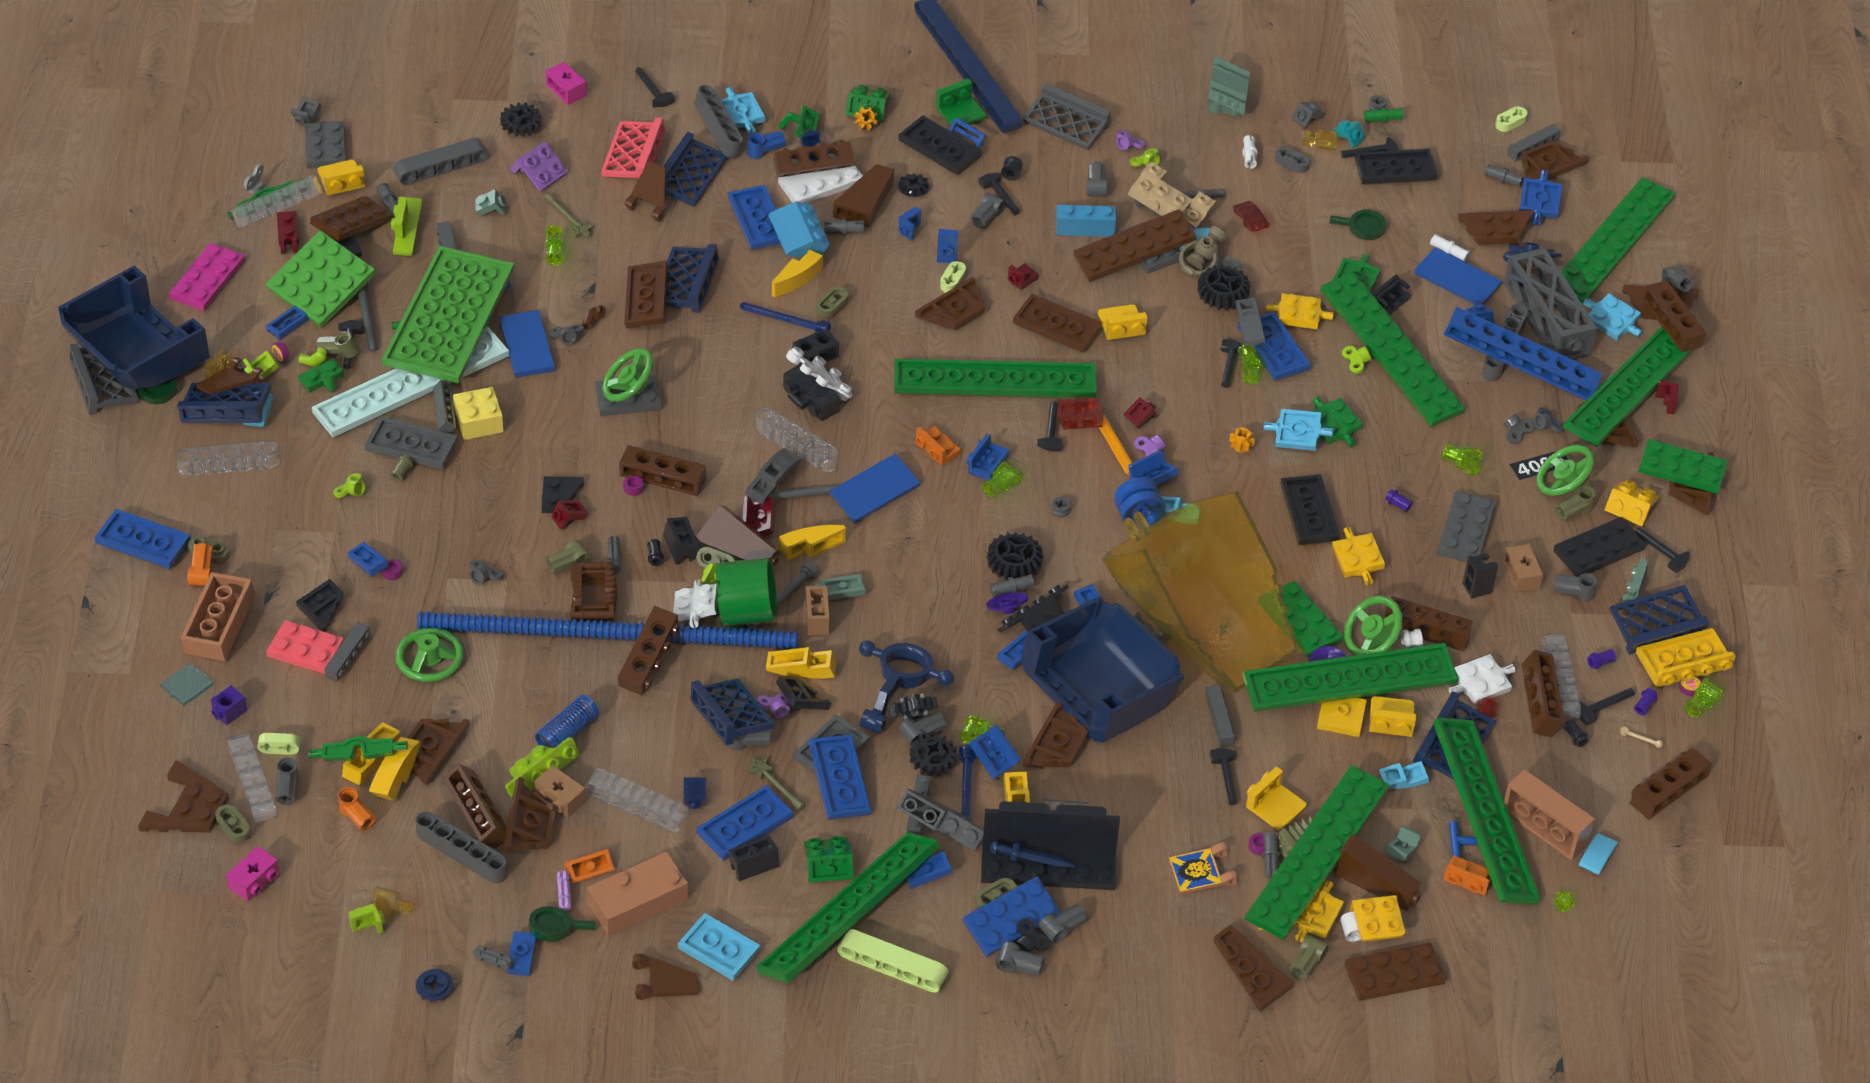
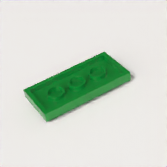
[1638,439,1728,494]
[1259,580,1343,658]

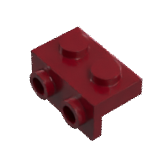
[742,496,776,536]

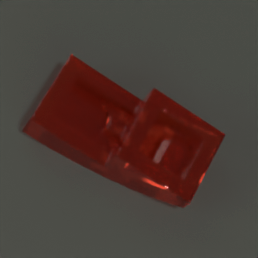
[1233,201,1270,232]

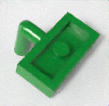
[778,105,820,144]
[298,359,344,393]

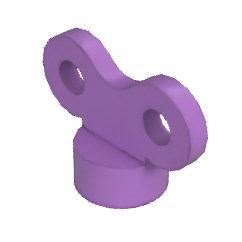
[1116,130,1146,150]
[1134,434,1166,457]
[757,693,790,719]

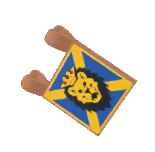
[1168,842,1237,895]

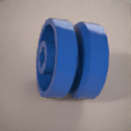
[1113,477,1166,529]

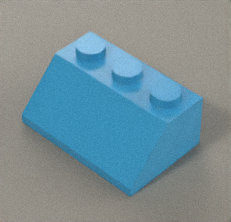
[768,202,830,258]
[1055,205,1116,237]

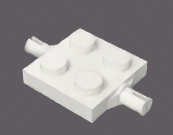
[673,579,718,628]
[1449,654,1515,705]

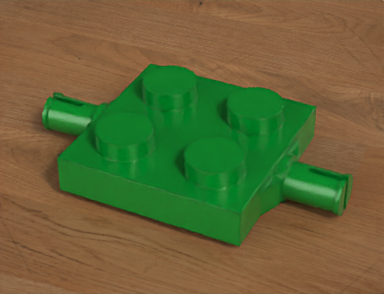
[1332,253,1381,293]
[1310,396,1363,448]

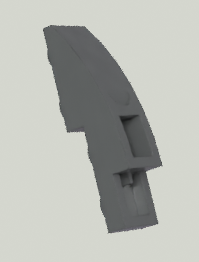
[1235,297,1265,346]
[745,448,802,504]
[896,788,984,851]

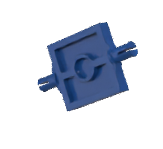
[1519,170,1562,226]

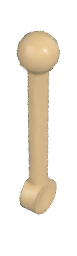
[1620,727,1663,748]

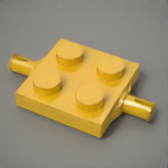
[1266,293,1333,329]
[1332,527,1385,585]
[1295,880,1344,942]

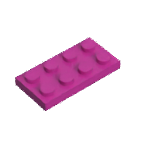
[169,243,245,311]

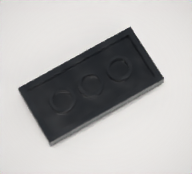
[898,115,982,175]
[1355,149,1437,184]
[1280,474,1340,545]
[1553,517,1646,577]

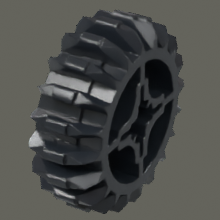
[1197,264,1250,310]
[987,531,1044,580]

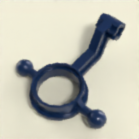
[859,640,954,734]

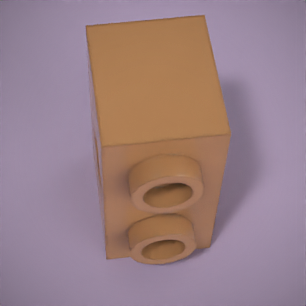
[1503,544,1544,592]
[805,586,829,635]
[534,765,586,817]

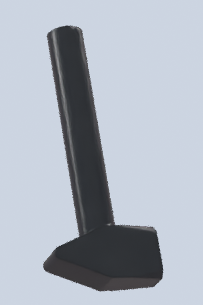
[635,67,675,108]
[1341,137,1399,158]
[978,173,1020,215]
[338,320,363,369]
[1221,339,1246,388]
[1037,401,1062,452]
[1635,527,1690,573]
[1576,688,1634,726]
[1210,748,1237,805]

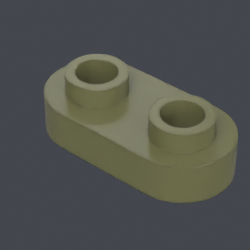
[816,287,848,317]
[188,536,229,564]
[696,547,737,568]
[215,805,250,843]
[975,878,1017,908]

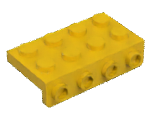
[1636,628,1736,687]

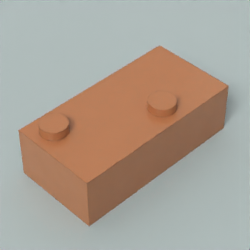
[180,572,256,662]
[1504,769,1595,860]
[586,852,688,936]

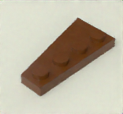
[1214,925,1294,1012]

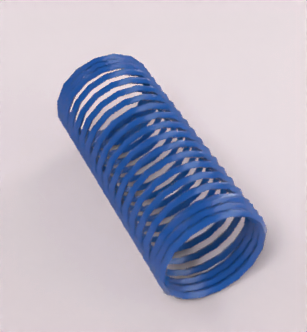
[535,694,599,748]

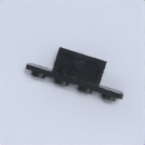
[997,584,1069,633]

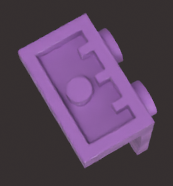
[510,141,568,191]

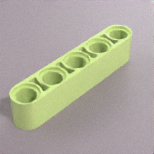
[837,929,949,993]

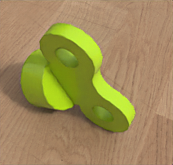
[1130,149,1160,166]
[1342,346,1372,374]
[333,473,366,498]

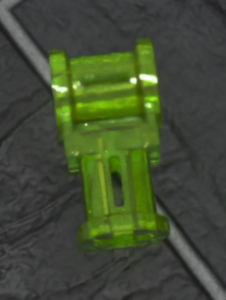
[545,225,563,265]
[1238,344,1261,384]
[1441,443,1483,475]
[981,461,1023,498]
[1684,678,1725,718]
[959,715,1006,744]

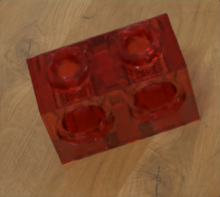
[1057,398,1104,430]

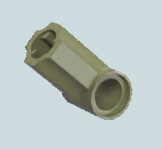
[317,331,360,358]
[1555,486,1596,520]
[546,540,591,574]
[1289,935,1329,980]

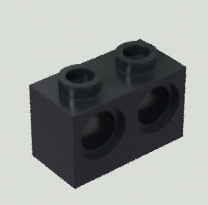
[792,328,839,364]

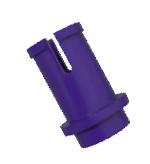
[1385,489,1413,513]
[1587,649,1616,669]
[1634,688,1658,716]

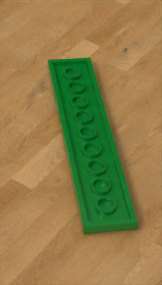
[1551,177,1676,306]
[1320,272,1465,427]
[1563,326,1695,447]
[894,359,1096,398]
[1242,643,1458,712]
[1433,717,1541,905]
[1245,765,1390,941]
[756,832,940,983]

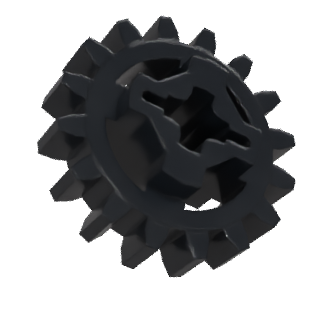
[500,102,542,137]
[890,693,938,720]
[909,733,957,777]

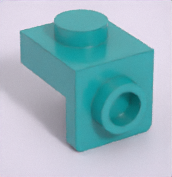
[1331,120,1365,147]

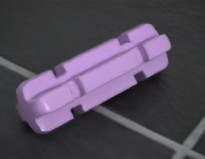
[557,870,571,911]

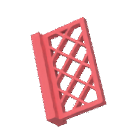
[601,117,666,178]

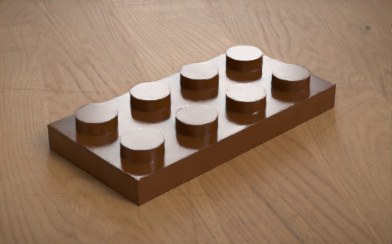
[310,196,393,241]
[624,261,668,329]
[1013,293,1102,352]
[1344,942,1446,1001]

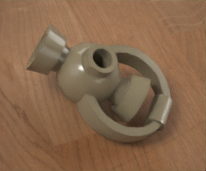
[1179,226,1227,277]

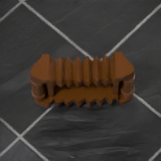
[570,561,617,622]

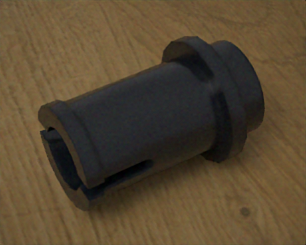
[647,539,664,566]
[1563,720,1589,747]

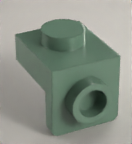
[475,189,507,216]
[1385,826,1422,862]

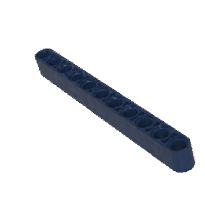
[914,0,1022,133]

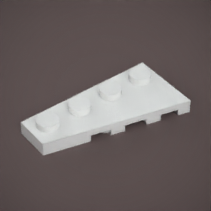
[778,166,862,203]

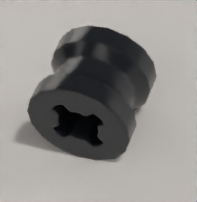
[1001,156,1023,181]

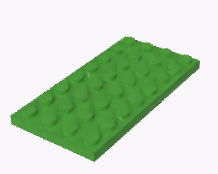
[382,246,515,383]

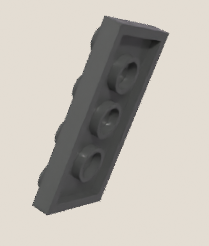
[365,416,458,470]
[1437,491,1496,562]

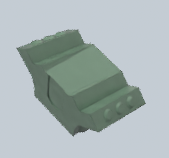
[1207,56,1250,116]

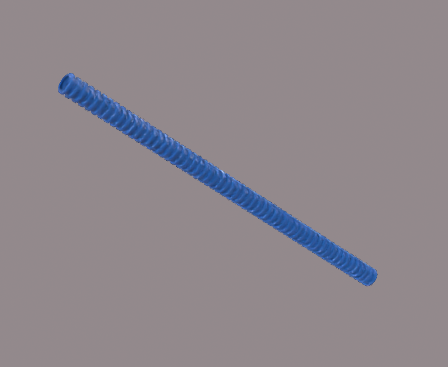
[417,611,798,649]

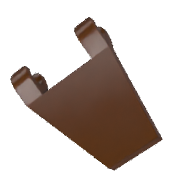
[624,161,666,222]
[196,357,265,395]
[632,953,698,1000]

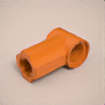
[187,543,213,586]
[338,787,376,831]

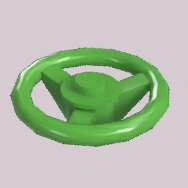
[602,348,654,402]
[1536,444,1594,497]
[1344,596,1403,655]
[396,628,464,682]

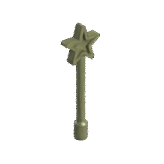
[544,193,593,238]
[748,757,805,811]

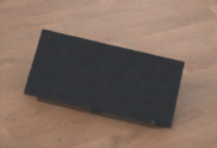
[981,801,1120,890]

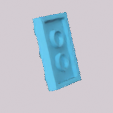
[678,913,760,981]

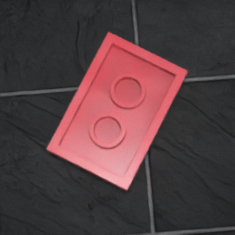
[266,620,344,674]

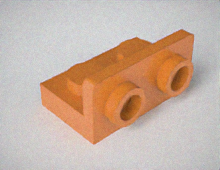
[915,425,961,466]
[1443,856,1492,896]

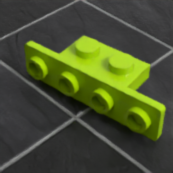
[391,197,422,256]
[505,737,580,800]

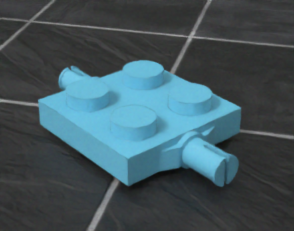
[721,87,765,135]
[1583,294,1643,340]
[1264,409,1333,451]

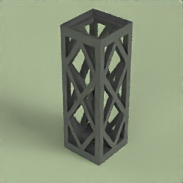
[1504,248,1597,360]

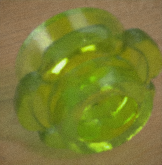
[1553,890,1575,912]

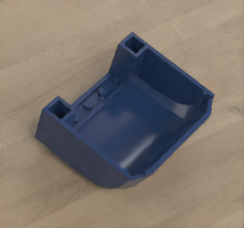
[58,265,210,389]
[1021,596,1184,742]

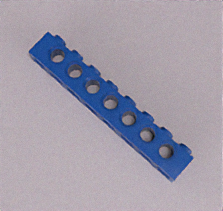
[1443,306,1602,400]

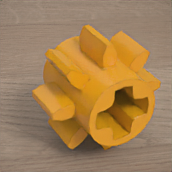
[854,107,877,131]
[1229,428,1255,453]

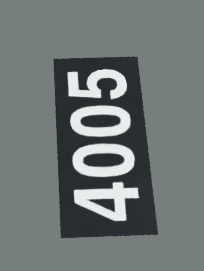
[1509,451,1568,480]

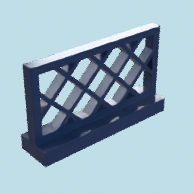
[663,131,727,207]
[666,244,720,313]
[177,383,271,423]
[1609,585,1709,655]
[690,679,775,745]
[1412,691,1496,780]

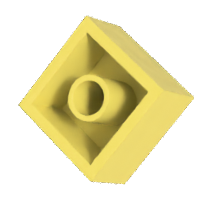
[453,387,503,440]

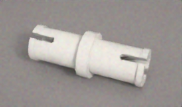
[1242,135,1258,169]
[1430,234,1470,262]

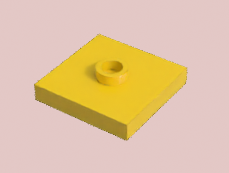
[1317,698,1367,737]

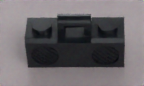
[783,363,841,421]

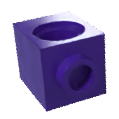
[211,685,247,725]

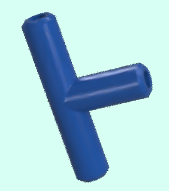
[1449,821,1477,858]

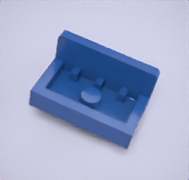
[967,434,1010,481]
[1128,450,1178,486]
[969,725,1021,779]

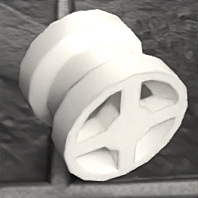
[1401,629,1423,649]

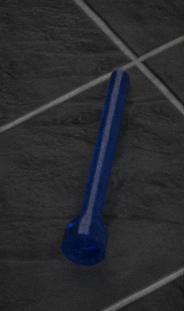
[740,302,831,332]
[959,745,976,821]

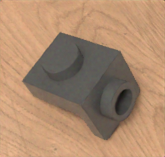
[291,97,322,125]
[1292,101,1326,127]

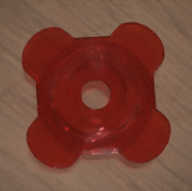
[1477,697,1498,717]

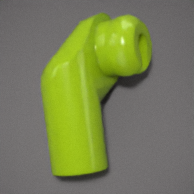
[298,348,328,367]

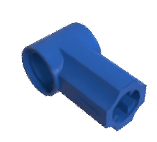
[747,131,786,159]

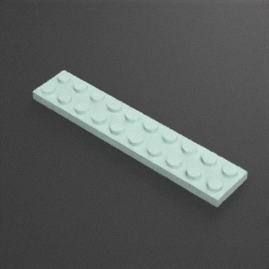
[312,326,509,437]

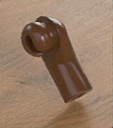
[582,305,606,330]

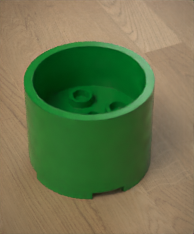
[716,558,777,626]

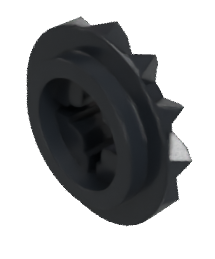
[898,173,929,197]

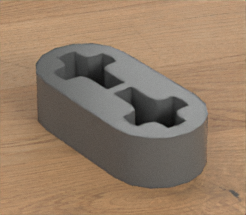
[1275,147,1309,173]

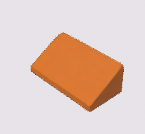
[564,849,615,884]

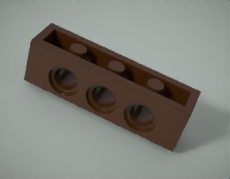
[773,140,855,179]
[1642,281,1707,352]
[619,445,706,496]
[1384,596,1473,652]
[618,605,680,695]
[1521,650,1565,737]
[1630,747,1712,820]
[443,763,507,849]

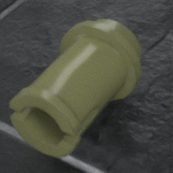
[390,455,413,482]

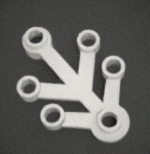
[786,347,853,401]

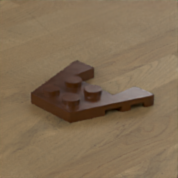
[138,760,229,833]

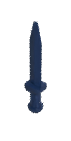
[990,841,1075,867]

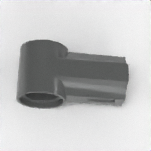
[1087,161,1107,196]
[970,193,1006,228]
[1662,266,1693,292]
[1554,573,1597,601]
[899,712,946,747]
[728,725,770,751]
[275,757,298,805]
[1039,905,1087,944]
[995,942,1044,976]

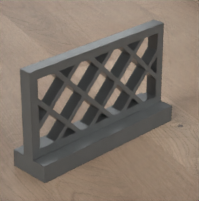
[1023,83,1111,150]
[69,343,138,415]

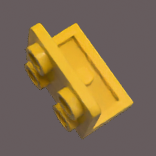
[318,160,365,196]
[1098,304,1147,340]
[1604,480,1660,526]
[1369,696,1416,737]
[1246,766,1306,831]
[1349,895,1405,942]

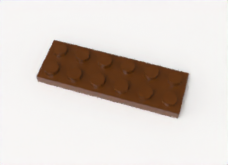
[1073,209,1196,282]

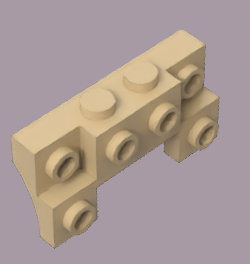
[1128,162,1216,229]

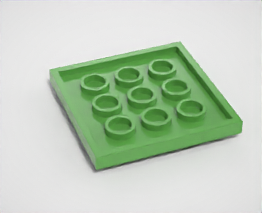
[265,231,377,328]

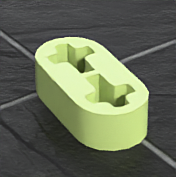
[1495,106,1528,132]
[940,261,966,293]
[257,733,301,755]

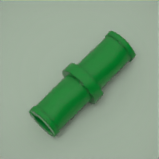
[1364,108,1403,123]

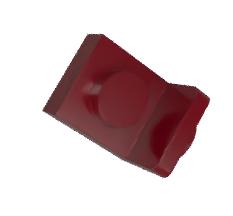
[1008,264,1038,290]
[1655,381,1679,415]
[1123,397,1158,429]
[551,500,588,529]

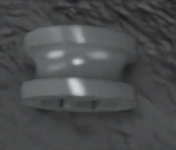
[1369,95,1387,110]
[1051,497,1070,517]

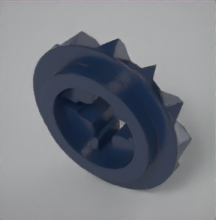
[416,969,453,1003]

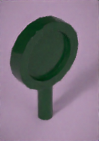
[1329,210,1386,240]
[138,378,177,405]
[528,906,596,942]

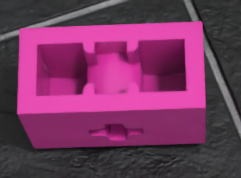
[545,62,587,105]
[226,846,279,901]

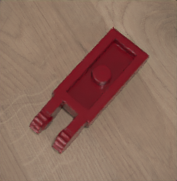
[277,211,299,254]

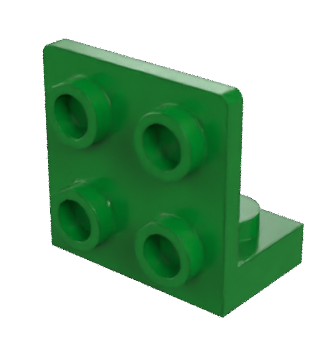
[935,78,986,130]
[846,85,891,121]
[803,836,854,883]

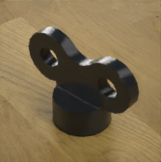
[1015,918,1050,953]

